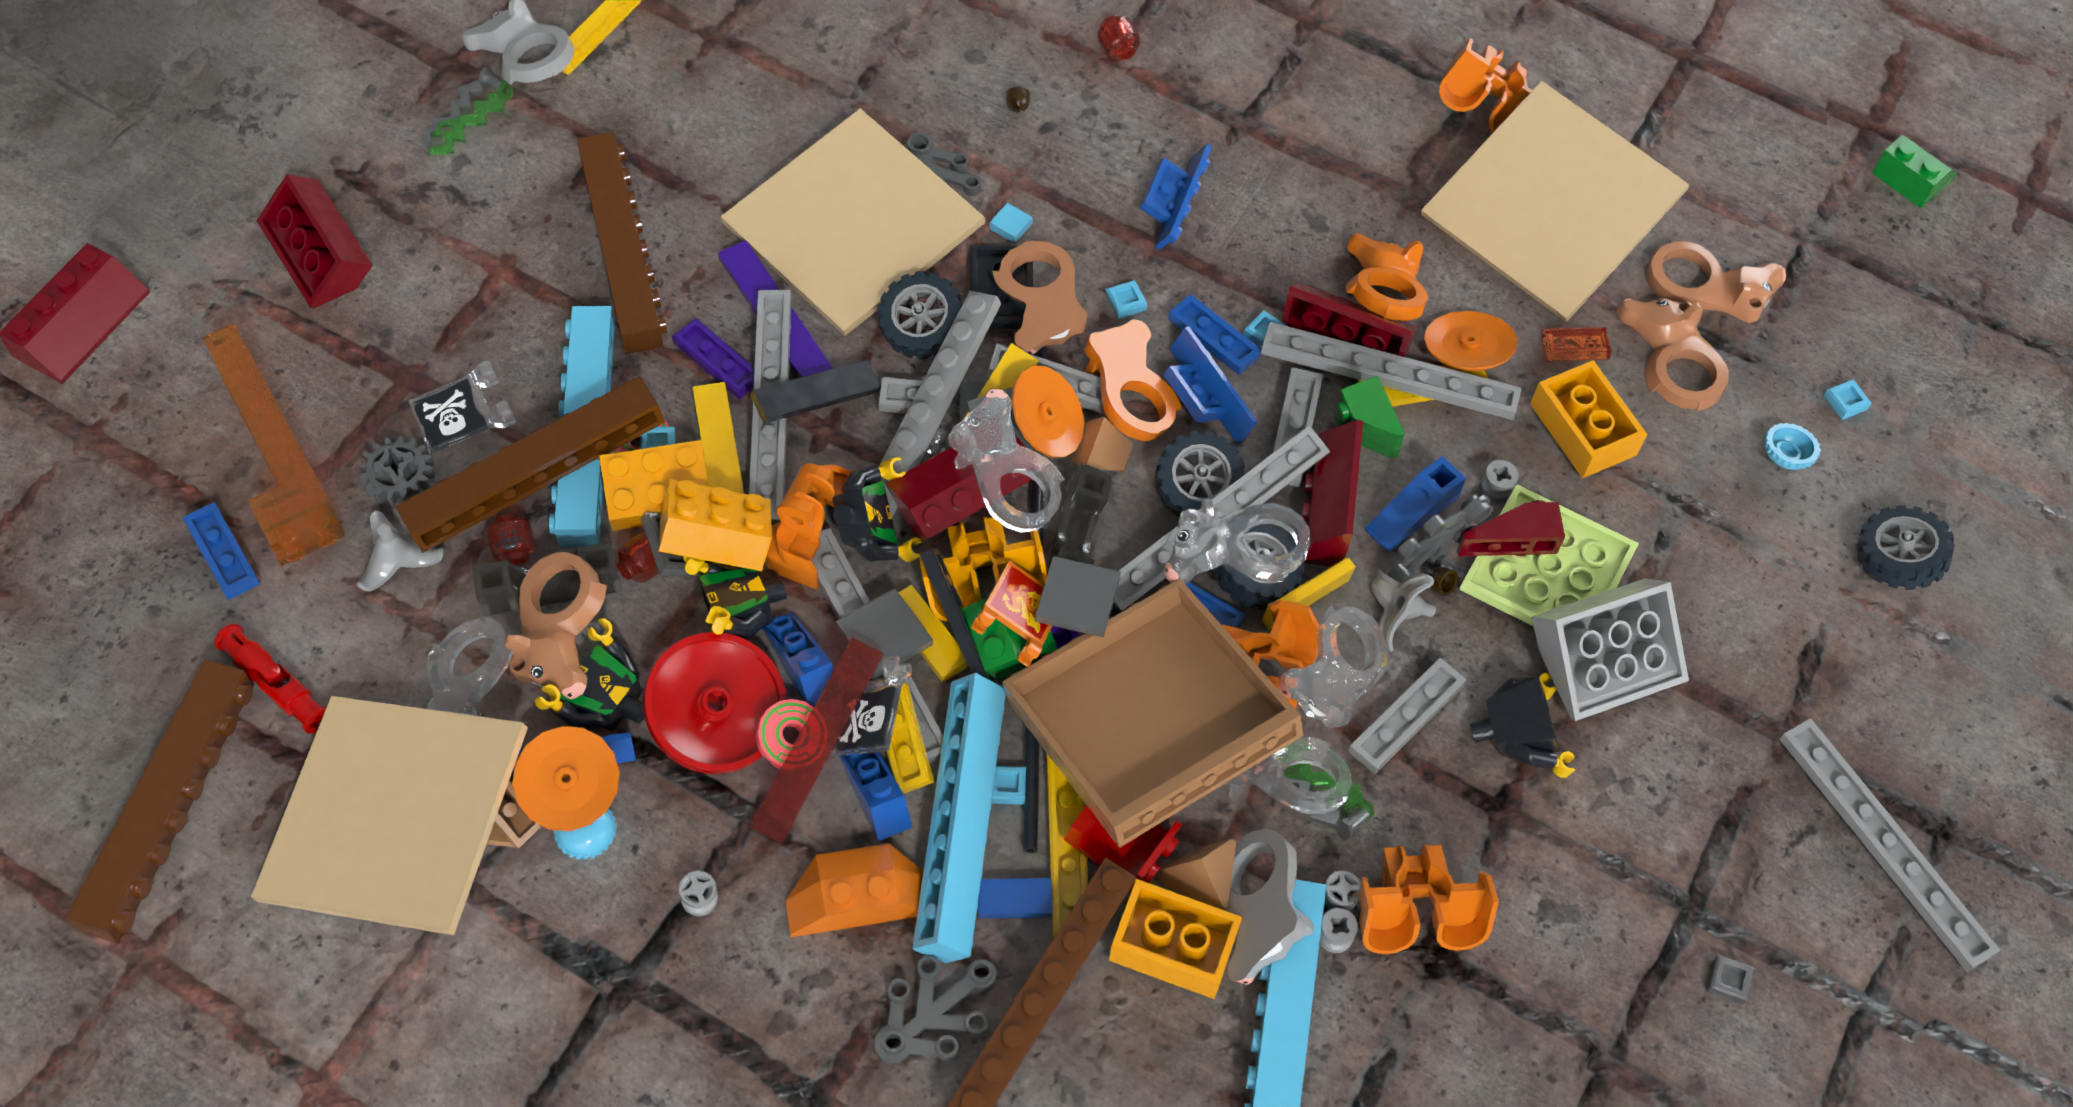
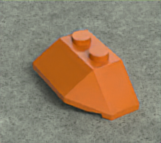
[785,843,924,938]

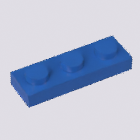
[1168,294,1262,375]
[182,502,260,600]

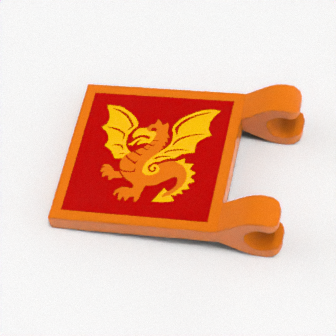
[971,560,1052,667]

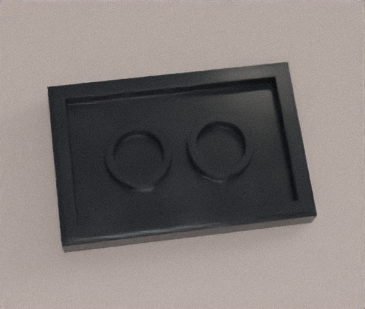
[970,245,1033,329]

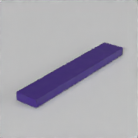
[718,240,834,378]

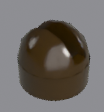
[1006,87,1030,113]
[1429,567,1458,596]

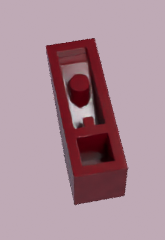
[1457,500,1565,557]

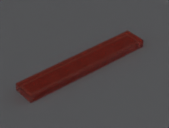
[749,637,884,845]

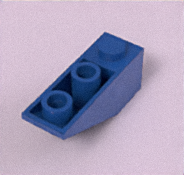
[1365,456,1466,552]
[762,612,842,707]
[837,748,912,841]

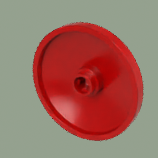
[643,632,787,774]

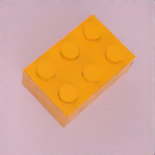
[1530,360,1647,479]
[599,440,709,531]
[659,479,772,571]
[1109,879,1243,1000]

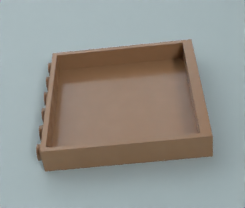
[1002,579,1303,848]

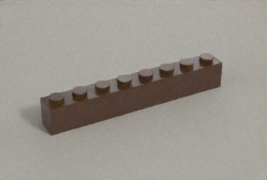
[577,132,667,354]
[395,376,665,553]
[65,659,254,944]
[947,857,1137,1107]

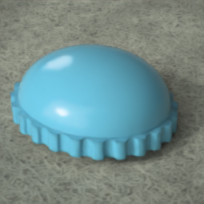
[1763,423,1821,470]
[554,810,617,860]

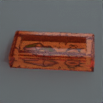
[1542,327,1612,362]

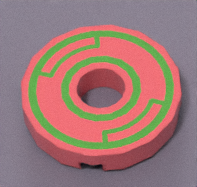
[755,699,828,771]

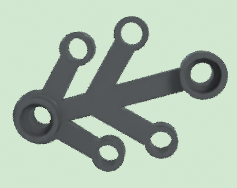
[905,132,981,196]
[1387,495,1493,583]
[874,955,996,1064]

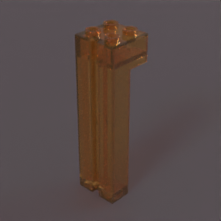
[202,324,345,566]

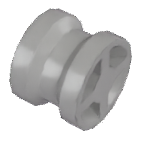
[1480,460,1519,501]
[1324,870,1360,912]
[679,871,718,916]
[1320,908,1358,953]

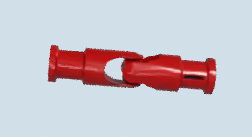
[214,624,327,734]

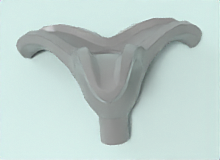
[356,510,444,592]
[1371,570,1436,652]

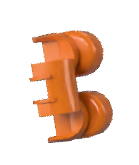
[1439,38,1533,134]
[764,463,853,590]
[1222,600,1321,709]
[1358,844,1499,954]

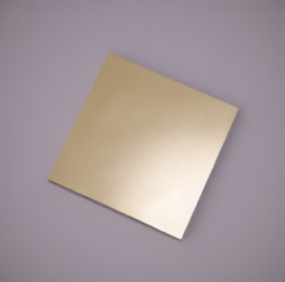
[1421,81,1689,322]
[720,108,985,336]
[251,696,528,935]

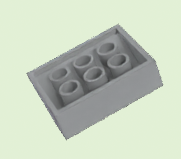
[1532,578,1689,721]

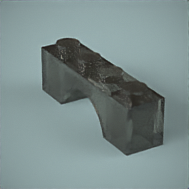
[1047,463,1113,574]
[472,542,622,616]

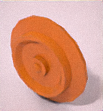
[1424,311,1518,372]
[1011,366,1084,458]
[512,726,620,832]

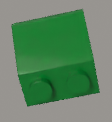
[1872,135,1958,209]
[1334,376,1405,458]
[962,597,1058,680]

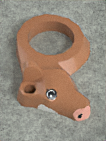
[992,241,1088,355]
[1645,241,1786,323]
[1617,298,1729,411]
[504,552,607,699]

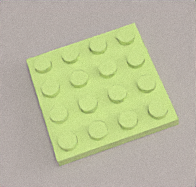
[1459,484,1639,627]

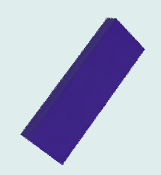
[672,318,755,399]

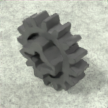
[358,436,435,506]

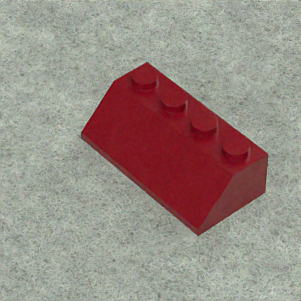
[256,174,373,308]
[0,243,150,384]
[1282,282,1417,357]
[885,420,1041,541]
[1297,420,1363,567]

